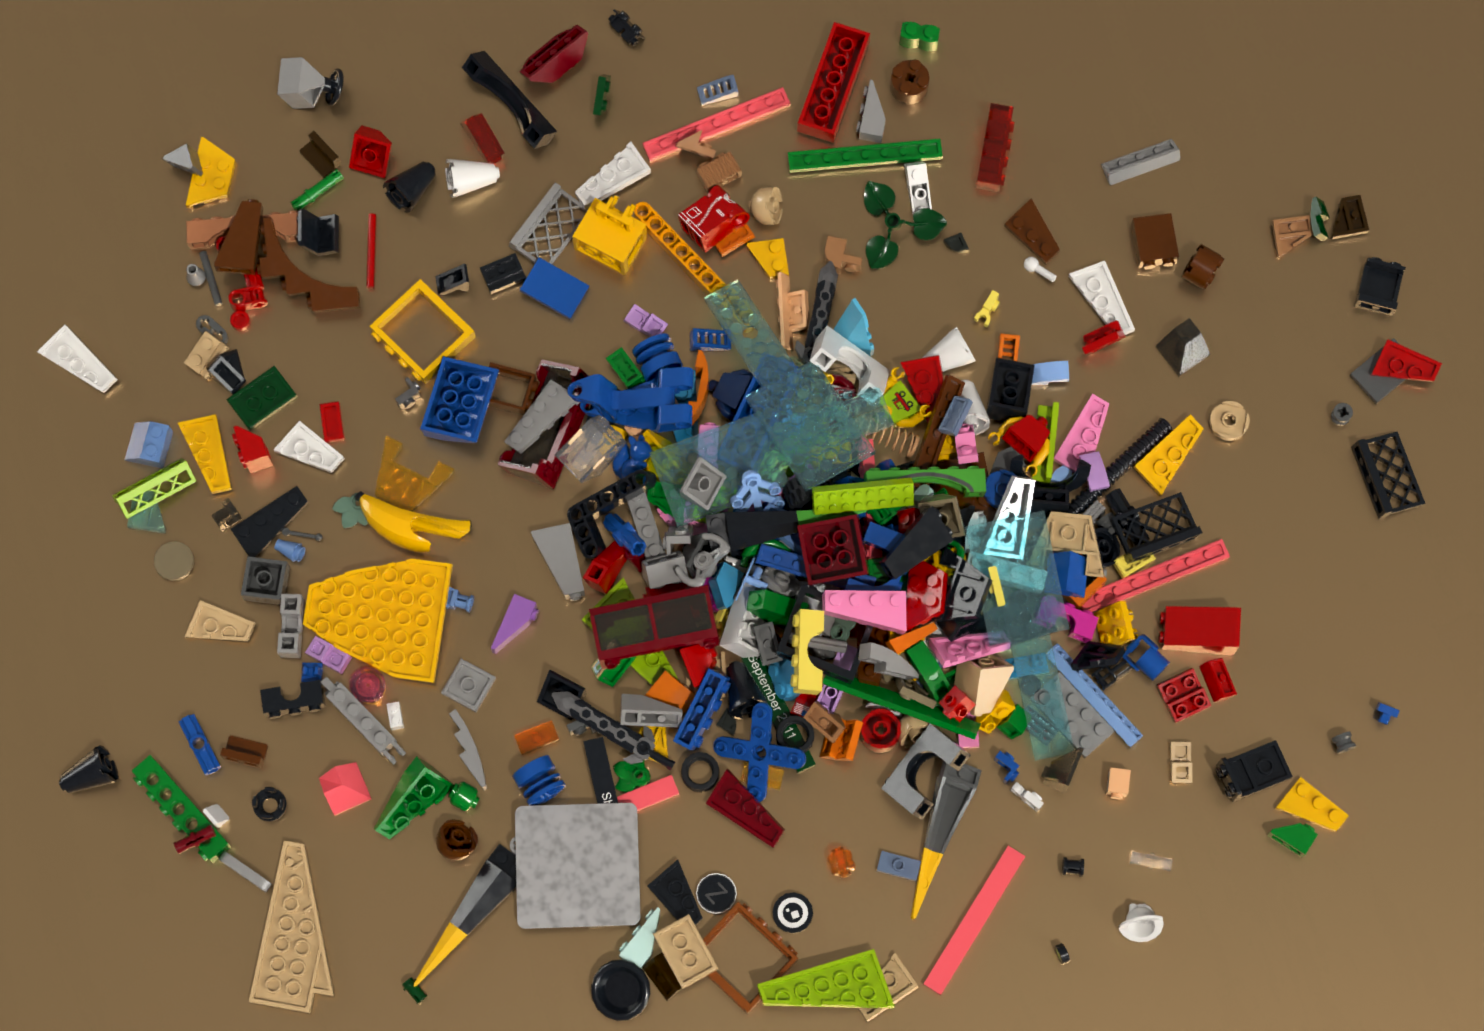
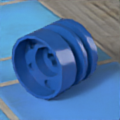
[632,333,683,382]
[512,755,566,806]

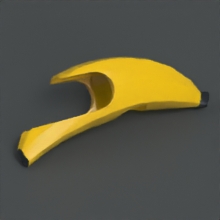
[355,491,472,552]

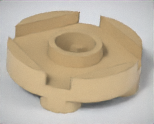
[1209,401,1250,441]

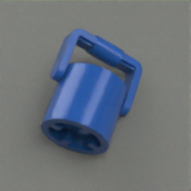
[1123,634,1170,681]

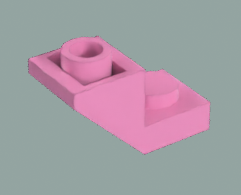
[954,423,979,464]

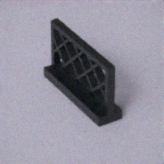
[1351,431,1426,519]
[1110,492,1203,564]

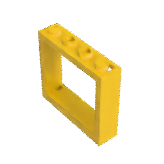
[370,279,476,384]

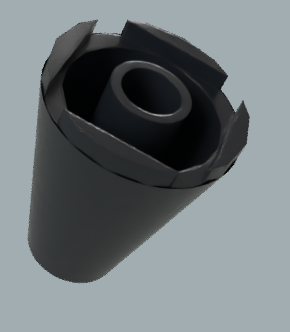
[383,162,436,213]
[726,661,768,719]
[59,745,119,793]

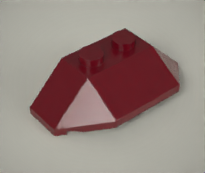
[519,25,588,83]

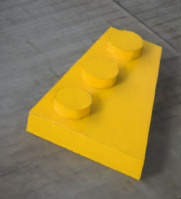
[1275,777,1349,832]

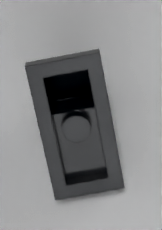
[435,264,469,296]

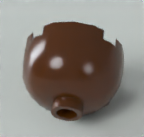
[436,819,478,861]

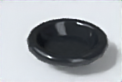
[591,959,651,1021]

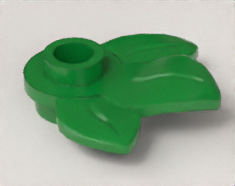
[613,754,651,792]

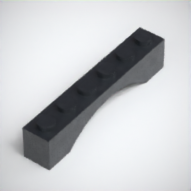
[462,51,557,149]

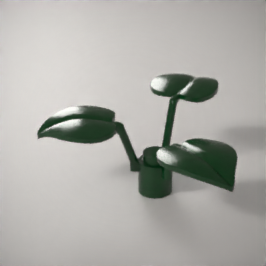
[864,181,947,269]

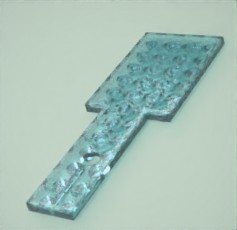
[704,280,875,491]
[649,388,894,527]
[965,510,1075,761]

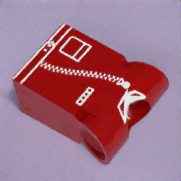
[678,185,750,253]

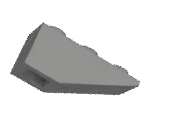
[856,80,886,143]

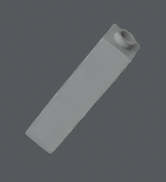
[531,523,585,601]

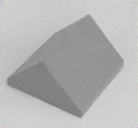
[680,457,727,511]

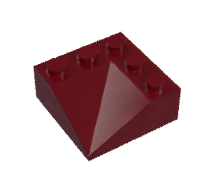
[797,514,870,585]

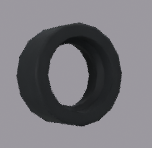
[776,715,814,753]
[681,752,720,792]

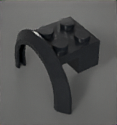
[1010,455,1091,519]

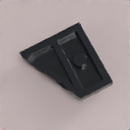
[1071,641,1125,671]

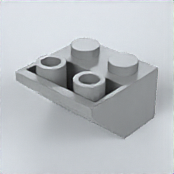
[641,551,689,589]

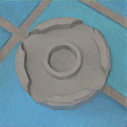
[762,566,800,597]

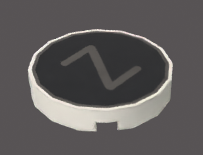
[696,873,737,914]

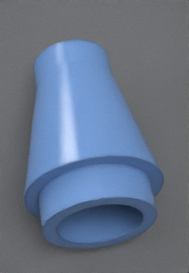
[274,539,306,562]

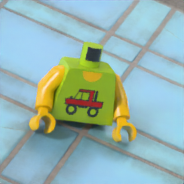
[872,367,932,428]

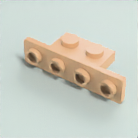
[776,272,809,351]

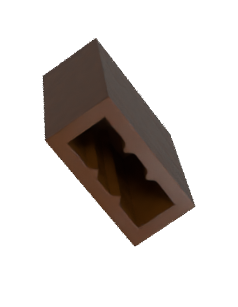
[1131,213,1179,269]

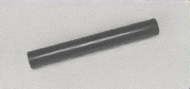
[199,251,222,306]

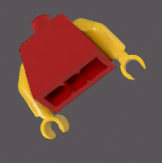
[988,415,1050,477]

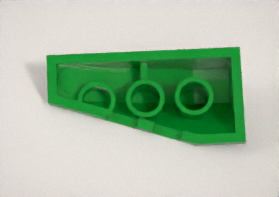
[374,756,454,839]

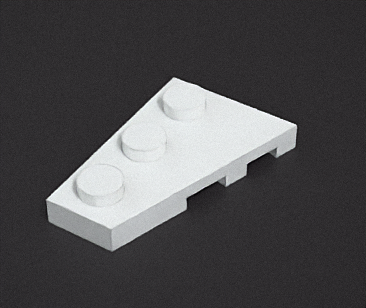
[274,421,345,473]

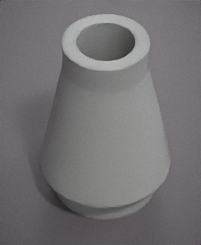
[186,264,206,286]

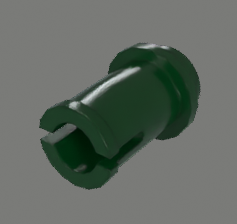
[402,977,427,1004]

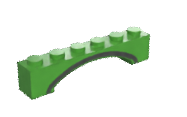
[864,466,986,497]

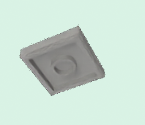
[441,659,496,713]

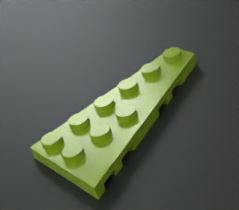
[582,578,679,686]
[757,949,895,1008]

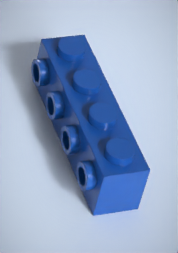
[673,668,731,750]

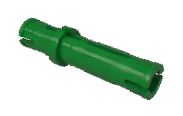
[290,169,344,211]

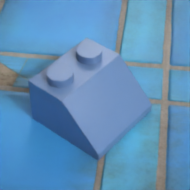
[124,421,173,468]

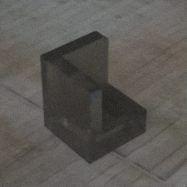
[212,498,242,532]

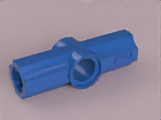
[603,513,647,556]
[179,714,221,775]

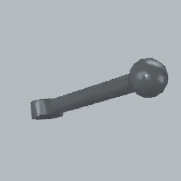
[282,528,323,541]

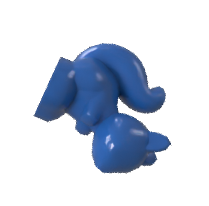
[613,434,653,486]

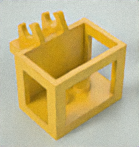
[572,195,647,276]

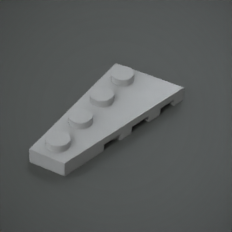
[504,380,580,454]

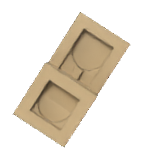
[1170,741,1192,783]

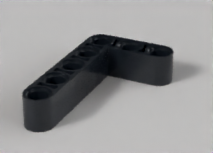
[567,470,657,559]

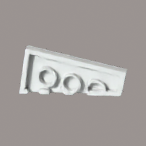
[575,142,651,210]
[1068,261,1135,335]
[37,325,118,393]

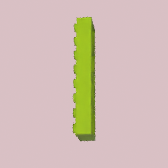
[812,478,914,515]

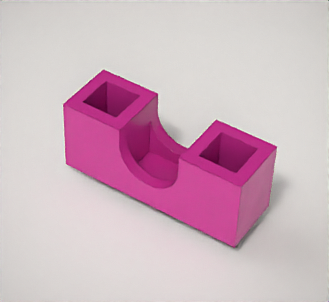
[1031,595,1099,643]

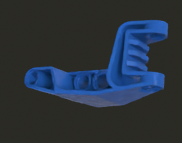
[567,367,694,433]

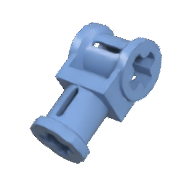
[446,587,474,613]

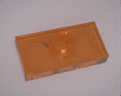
[514,721,559,755]

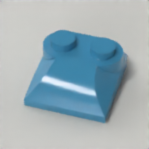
[768,658,801,701]

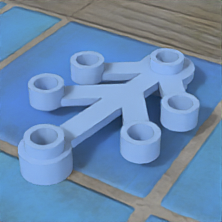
[730,470,785,512]

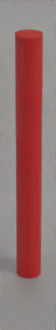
[366,213,376,289]

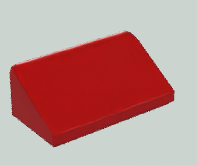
[1199,658,1237,702]

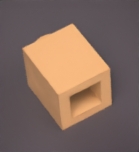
[1106,767,1131,800]

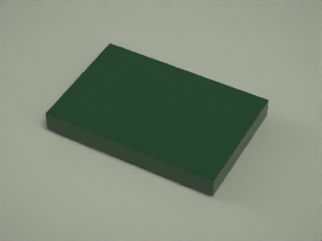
[226,366,298,431]

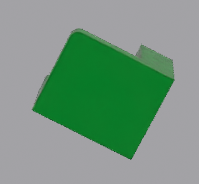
[997,704,1031,740]

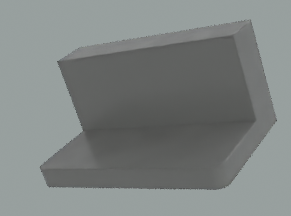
[752,621,783,666]

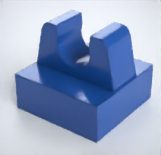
[301,663,323,683]
[1376,702,1400,725]

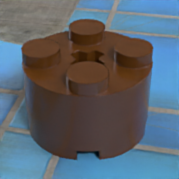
[890,59,929,104]
[1181,244,1225,289]

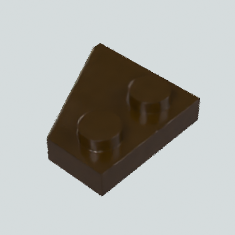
[1331,195,1369,240]

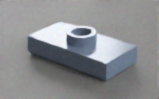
[938,396,973,437]
[877,851,921,882]

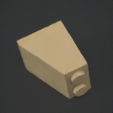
[954,654,1014,716]

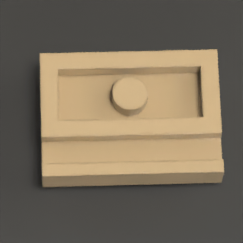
[184,331,230,379]

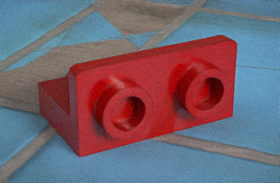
[1082,320,1126,354]

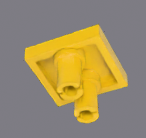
[1094,601,1138,646]

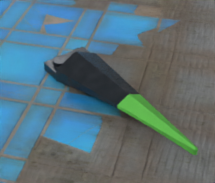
[705,510,867,552]

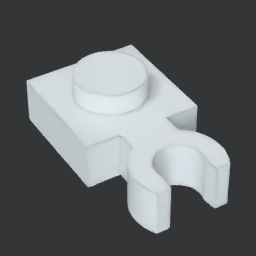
[1010,782,1044,812]

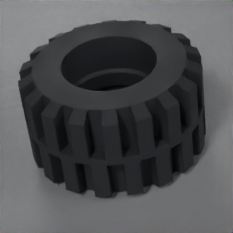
[783,470,833,511]

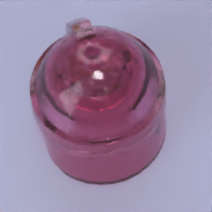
[348,666,387,704]

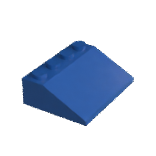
[420,356,499,443]

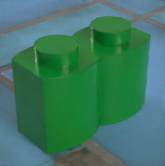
[899,22,940,52]

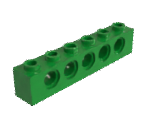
[132,755,231,863]

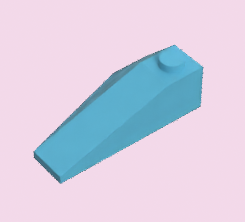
[834,298,874,356]

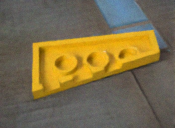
[178,414,232,494]
[1133,414,1204,496]

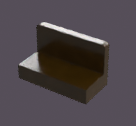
[300,131,341,178]
[643,953,682,1000]

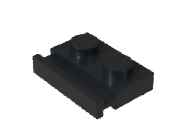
[480,253,526,294]

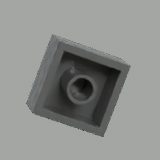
[241,556,290,605]

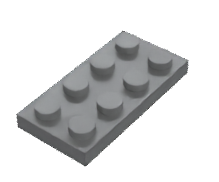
[1030,672,1115,759]

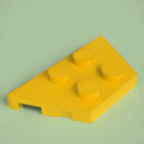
[186,137,236,208]

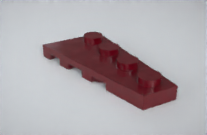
[706,769,785,848]

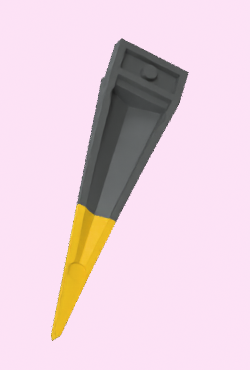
[911,761,982,919]

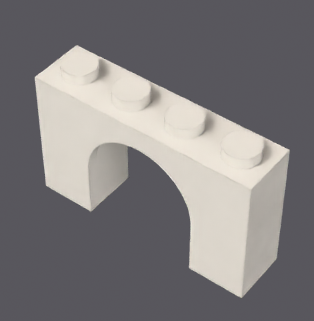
[810,326,890,406]

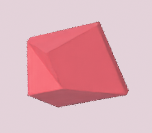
[319,762,372,815]

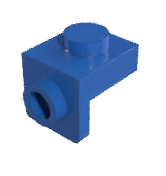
[994,751,1019,784]

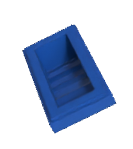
[690,328,731,351]

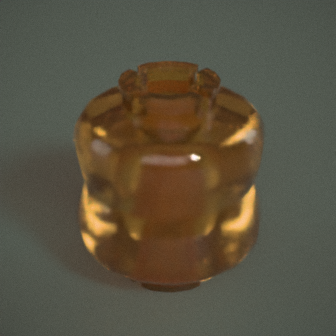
[827,847,856,878]

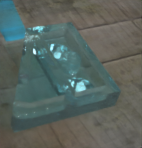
[127,490,166,533]

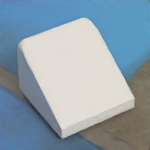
[203,804,230,828]

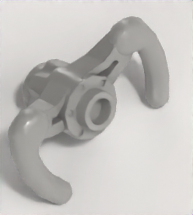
[675,533,730,587]

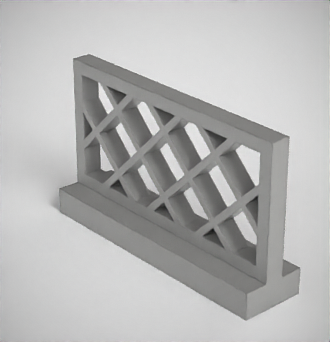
[509,182,588,264]

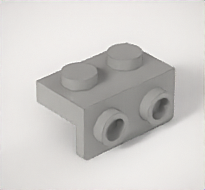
[663,523,693,555]

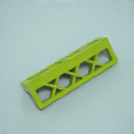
[1031,402,1059,483]
[112,458,196,519]

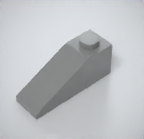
[620,694,683,728]

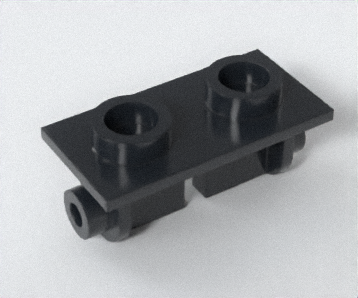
[608,9,645,46]

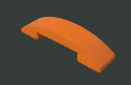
[688,350,709,425]

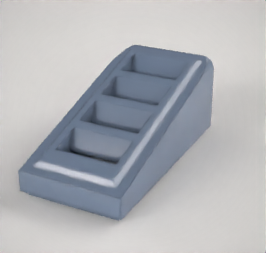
[697,74,738,105]

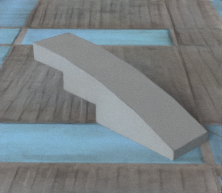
[449,709,487,791]

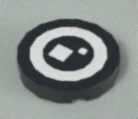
[772,892,813,934]

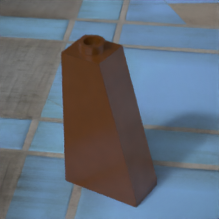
[214,199,263,275]

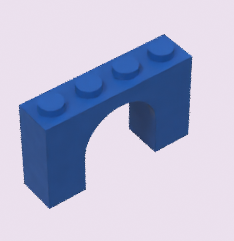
[844,522,907,591]

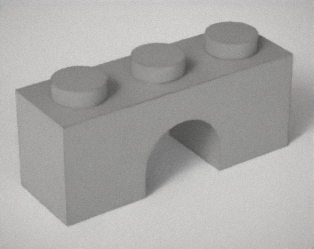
[277,594,305,658]

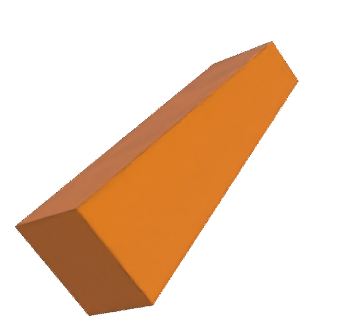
[886,622,938,654]

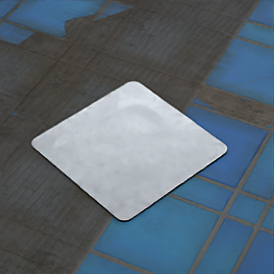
[515,803,640,929]

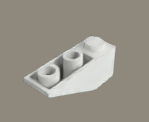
[904,161,932,215]

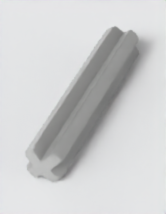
[788,632,847,653]

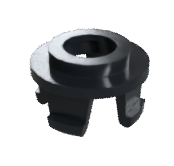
[252,787,287,822]

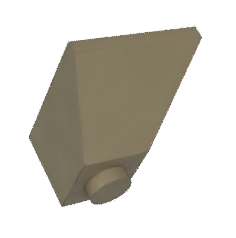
[918,494,966,538]

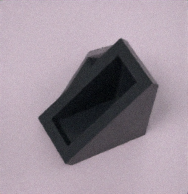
[207,349,246,395]

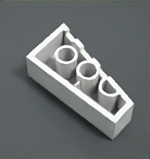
[980,475,1035,560]
[719,575,770,658]

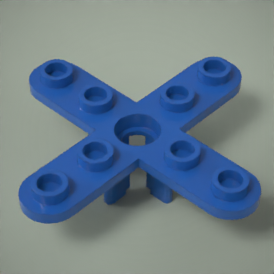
[713,702,806,802]

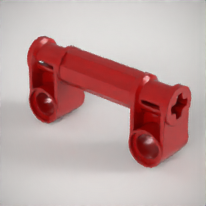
[216,236,268,311]

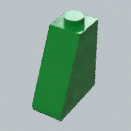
[746,590,809,626]

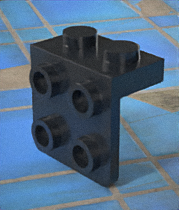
[297,209,339,256]

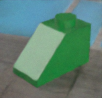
[1267,823,1318,857]

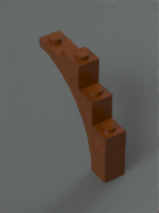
[257,218,361,313]

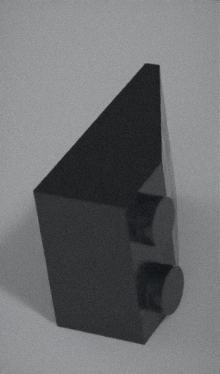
[986,358,1035,422]

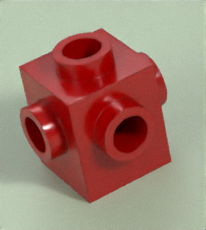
[939,685,976,722]

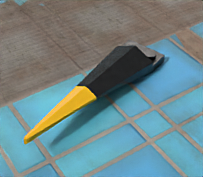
[414,844,516,987]

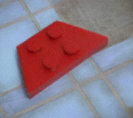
[906,561,948,633]

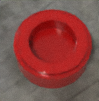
[230,310,251,331]

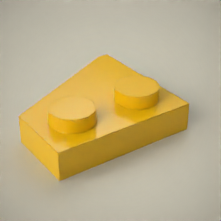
[747,238,789,279]

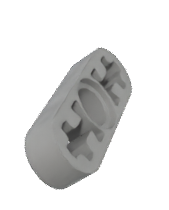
[218,851,272,892]

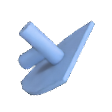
[735,556,768,601]

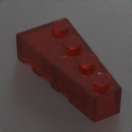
[976,103,1015,192]

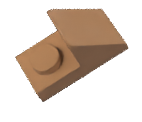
[675,130,716,159]
[803,701,846,743]

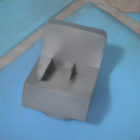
[395,377,421,410]

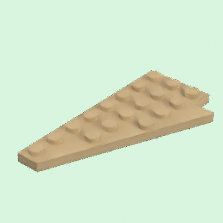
[249,841,334,1013]

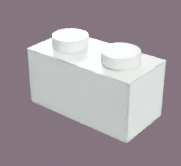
[386,701,404,730]

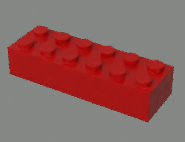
[797,22,870,143]

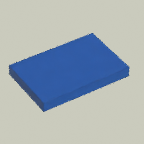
[520,257,589,320]

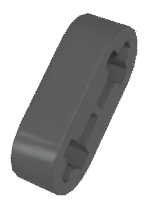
[196,315,229,345]

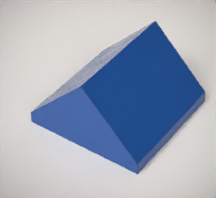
[1044,551,1087,598]

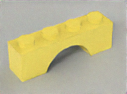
[791,609,824,695]

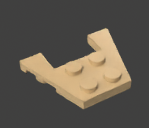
[1026,511,1104,578]

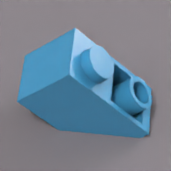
[708,562,744,610]

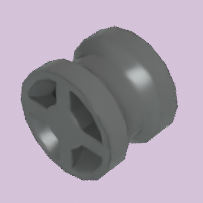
[1331,403,1353,426]
[1332,731,1357,754]

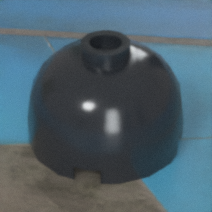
[1082,528,1120,568]

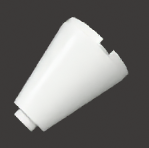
[445,159,500,198]
[922,327,976,372]
[960,380,990,435]

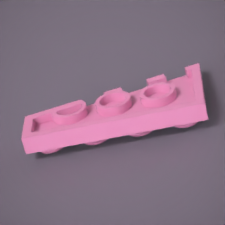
[1054,394,1109,473]
[929,631,1011,668]

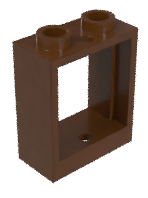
[489,362,539,415]

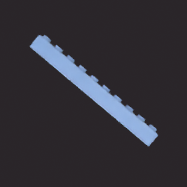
[1045,643,1143,747]

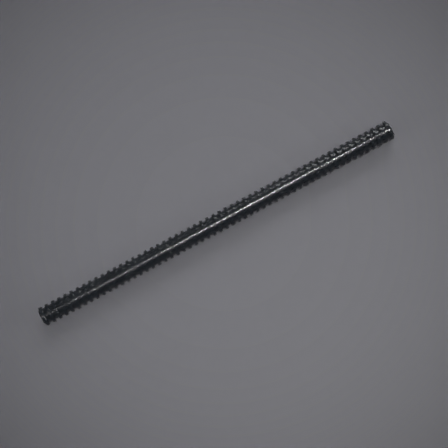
[984,418,1172,604]

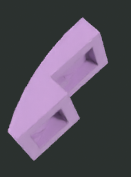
[623,304,668,337]
[1079,451,1110,492]
[305,636,352,674]

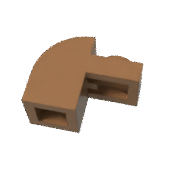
[825,236,863,275]

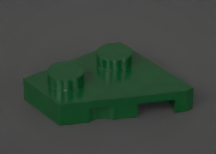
[593,74,611,115]

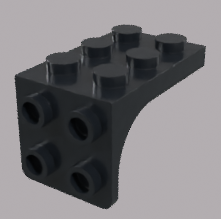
[1215,740,1293,802]

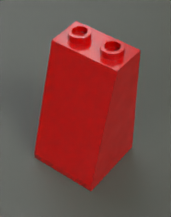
[1158,606,1241,656]

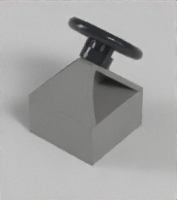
[277,57,344,109]

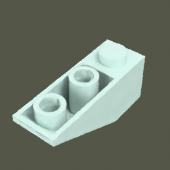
[619,907,661,969]

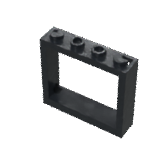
[775,584,873,684]

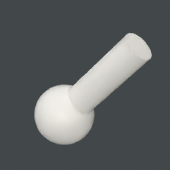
[1024,257,1057,282]

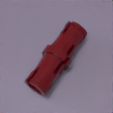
[173,824,216,854]

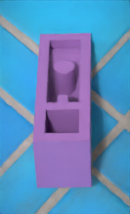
[491,594,539,654]

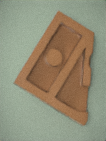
[1272,215,1313,258]

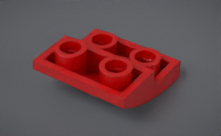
[1156,668,1212,723]

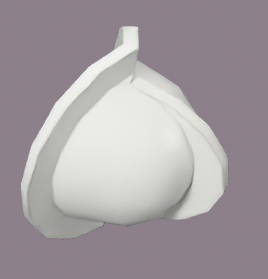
[1119,903,1164,942]

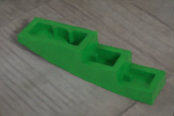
[606,347,646,389]

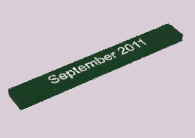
[740,656,816,774]

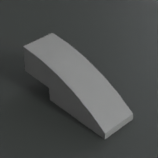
[858,642,919,680]

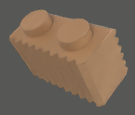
[697,152,742,193]

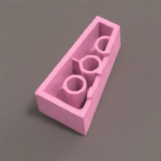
[822,590,907,635]

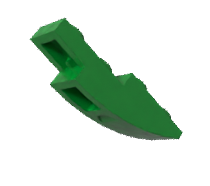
[905,640,952,710]

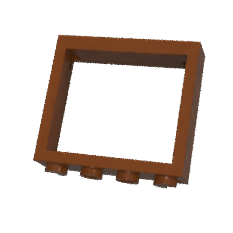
[703,902,798,1014]

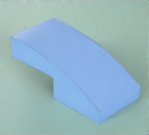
[1032,361,1069,385]

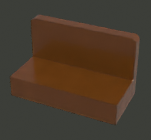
[220,736,268,768]

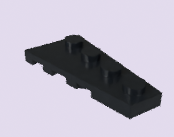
[231,486,309,558]

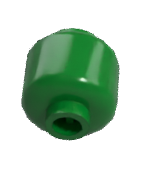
[448,781,480,811]

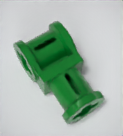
[867,506,908,526]

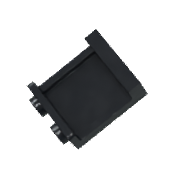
[1355,257,1406,316]

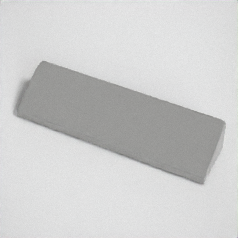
[1101,139,1180,185]

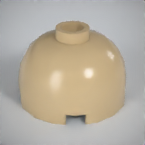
[749,186,783,225]
[896,714,937,750]

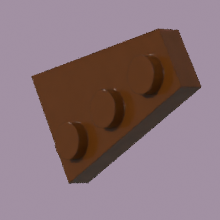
[1004,198,1060,265]

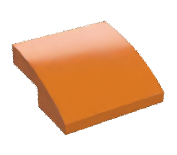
[645,670,696,717]
[819,719,863,761]

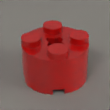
[860,709,901,753]

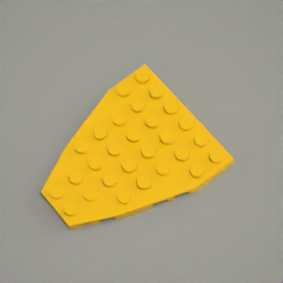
[303,559,453,683]

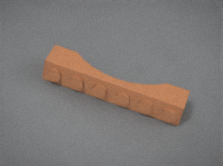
[186,211,298,250]

